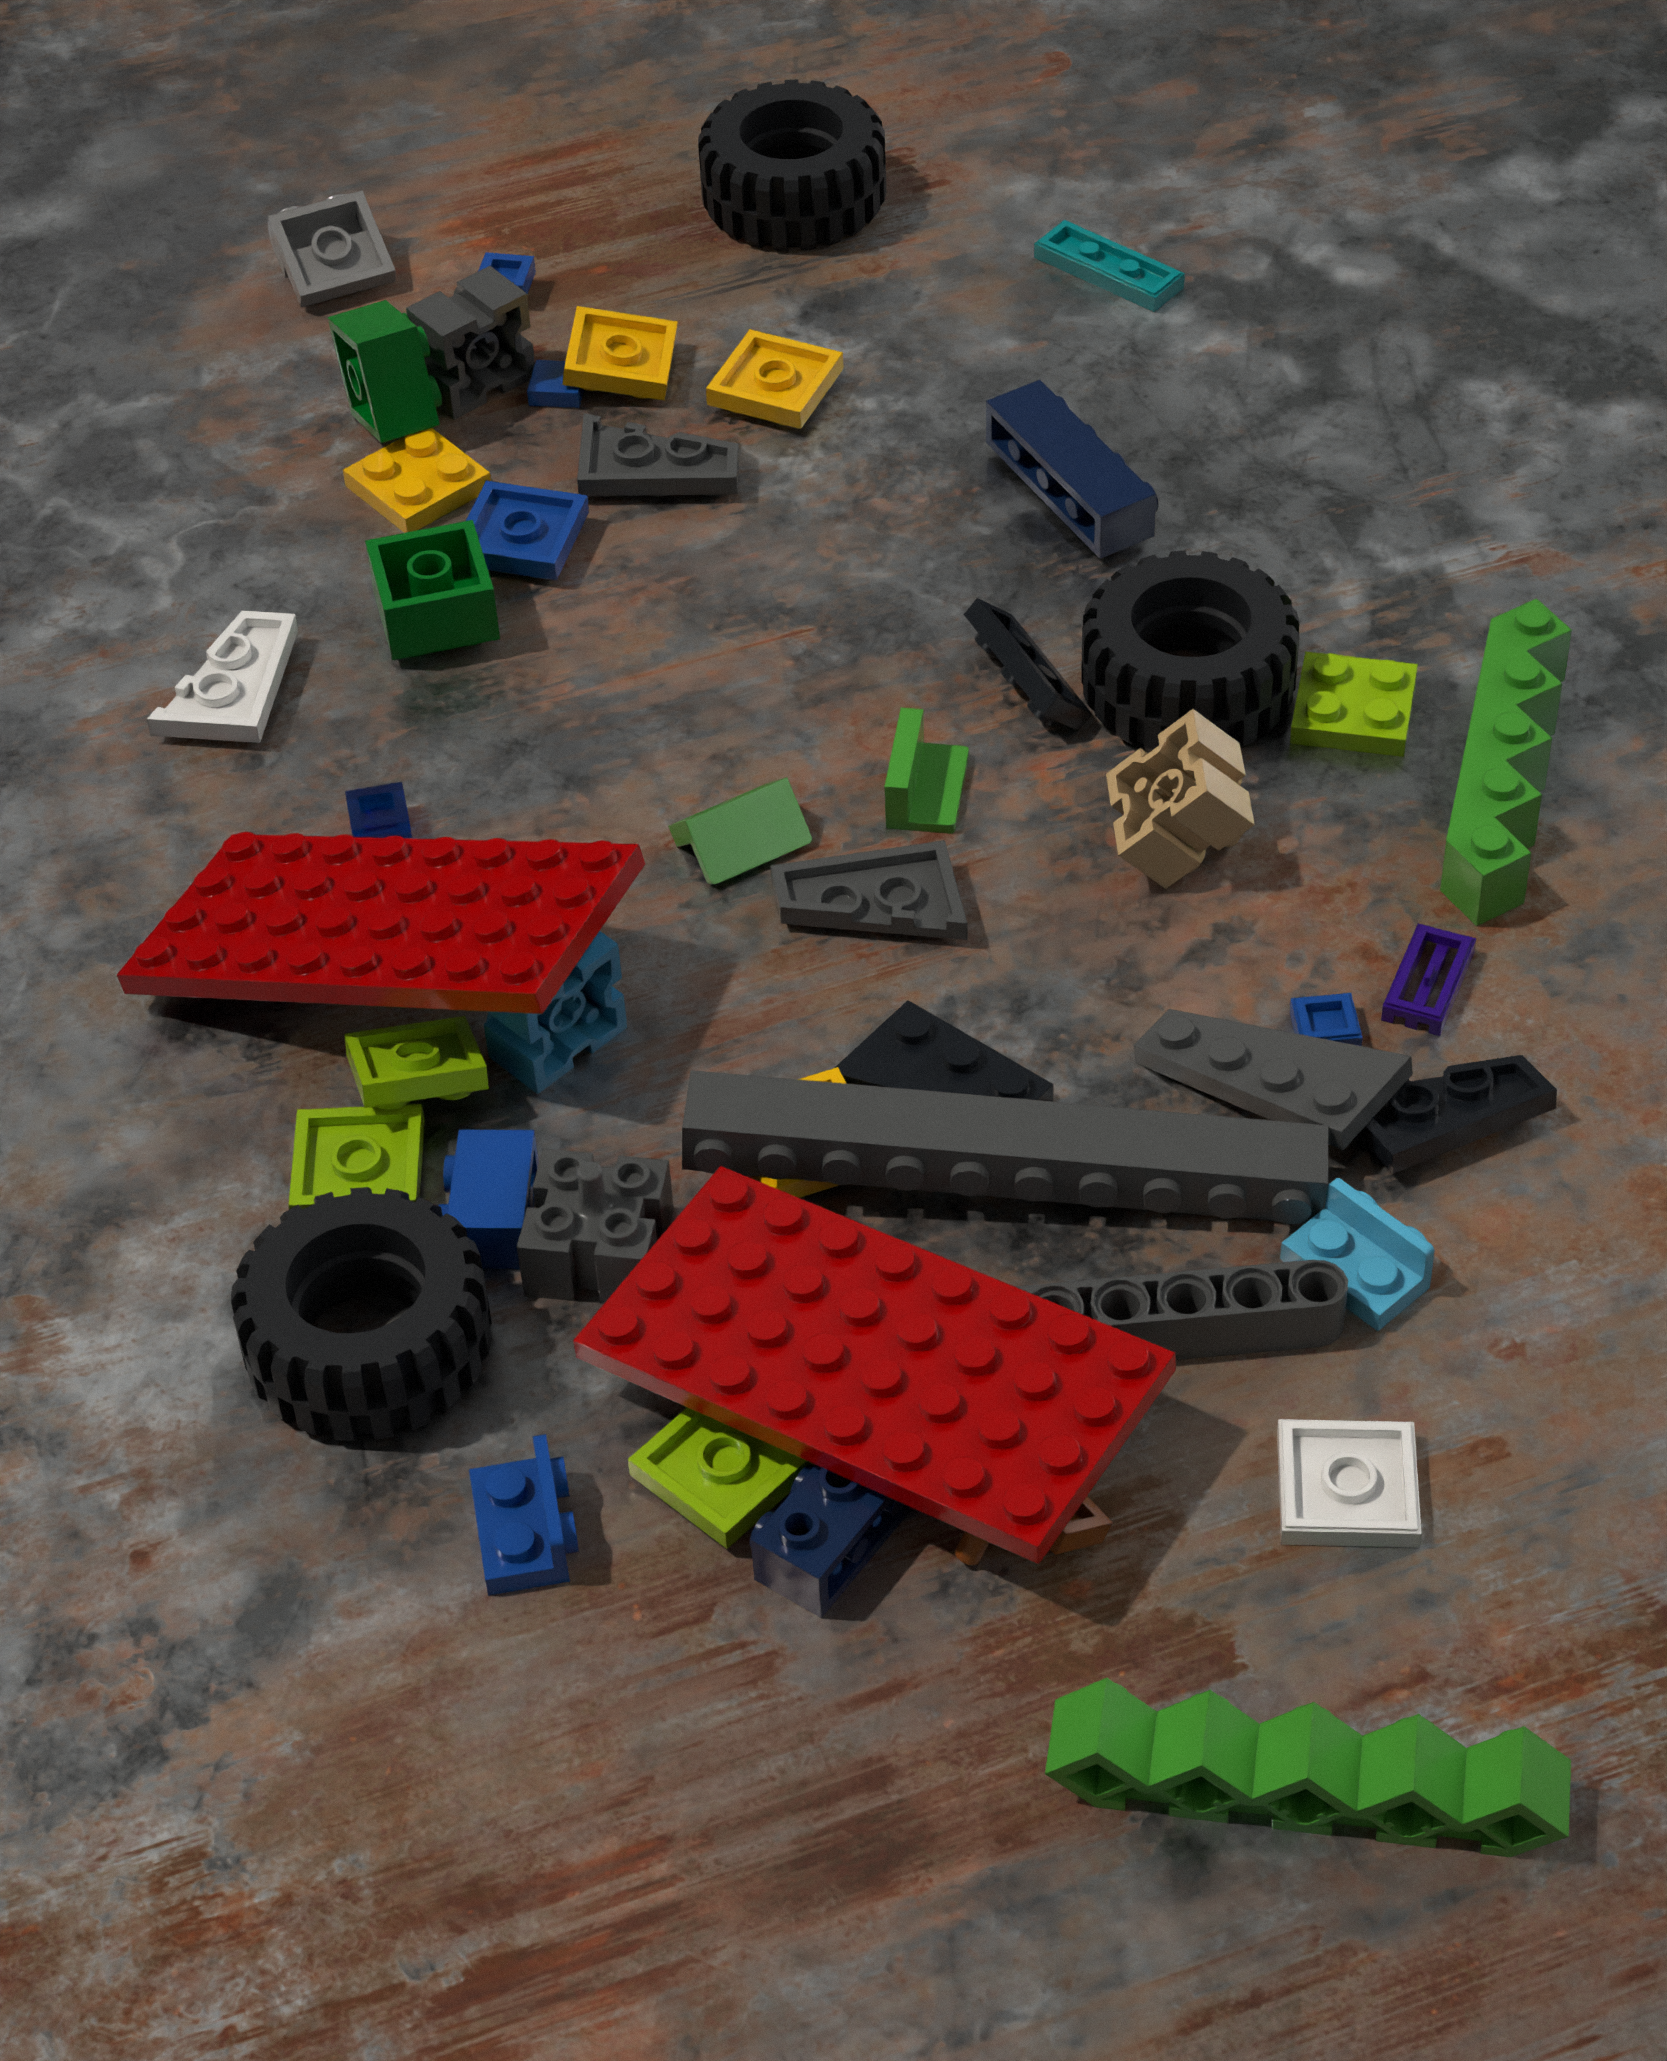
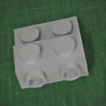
[268,190,396,307]

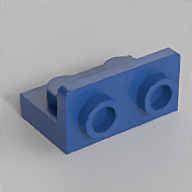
[469,1434,579,1596]

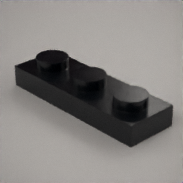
[964,598,1092,731]

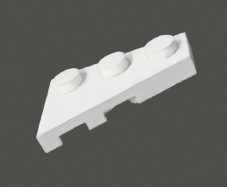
[147,611,298,743]

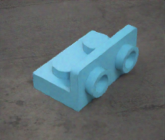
[1280,1178,1435,1331]

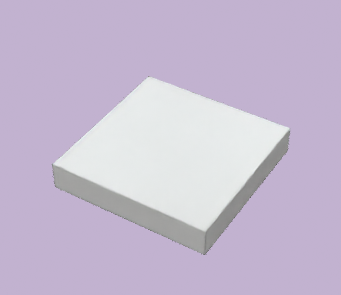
[1277,1419,1421,1548]

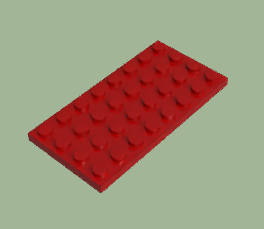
[117,832,645,1014]
[573,1166,1176,1564]

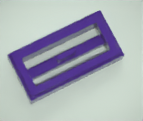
[1381,923,1476,1036]

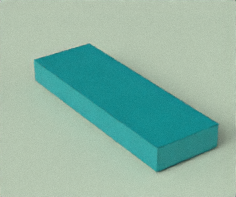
[1034,220,1185,312]

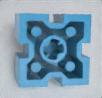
[484,931,627,1094]

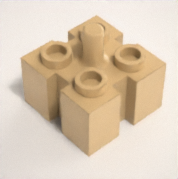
[1106,709,1255,889]

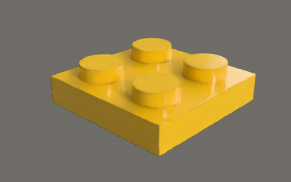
[562,306,678,401]
[706,329,844,429]
[343,428,491,533]

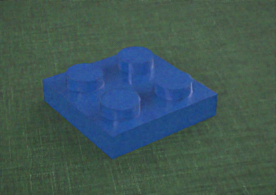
[466,481,589,580]

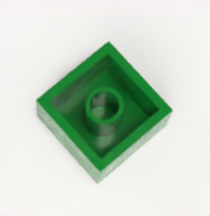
[327,300,442,443]
[365,520,500,660]

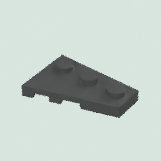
[577,413,740,498]
[770,840,968,940]

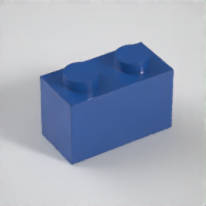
[438,1130,539,1269]

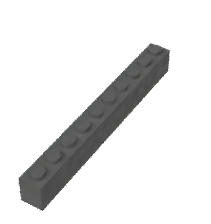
[682,1070,1328,1224]

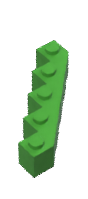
[1440,598,1572,926]
[1045,1678,1571,1857]

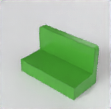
[884,707,969,834]
[668,777,812,885]

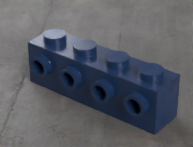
[986,380,1159,559]
[749,1464,913,1619]

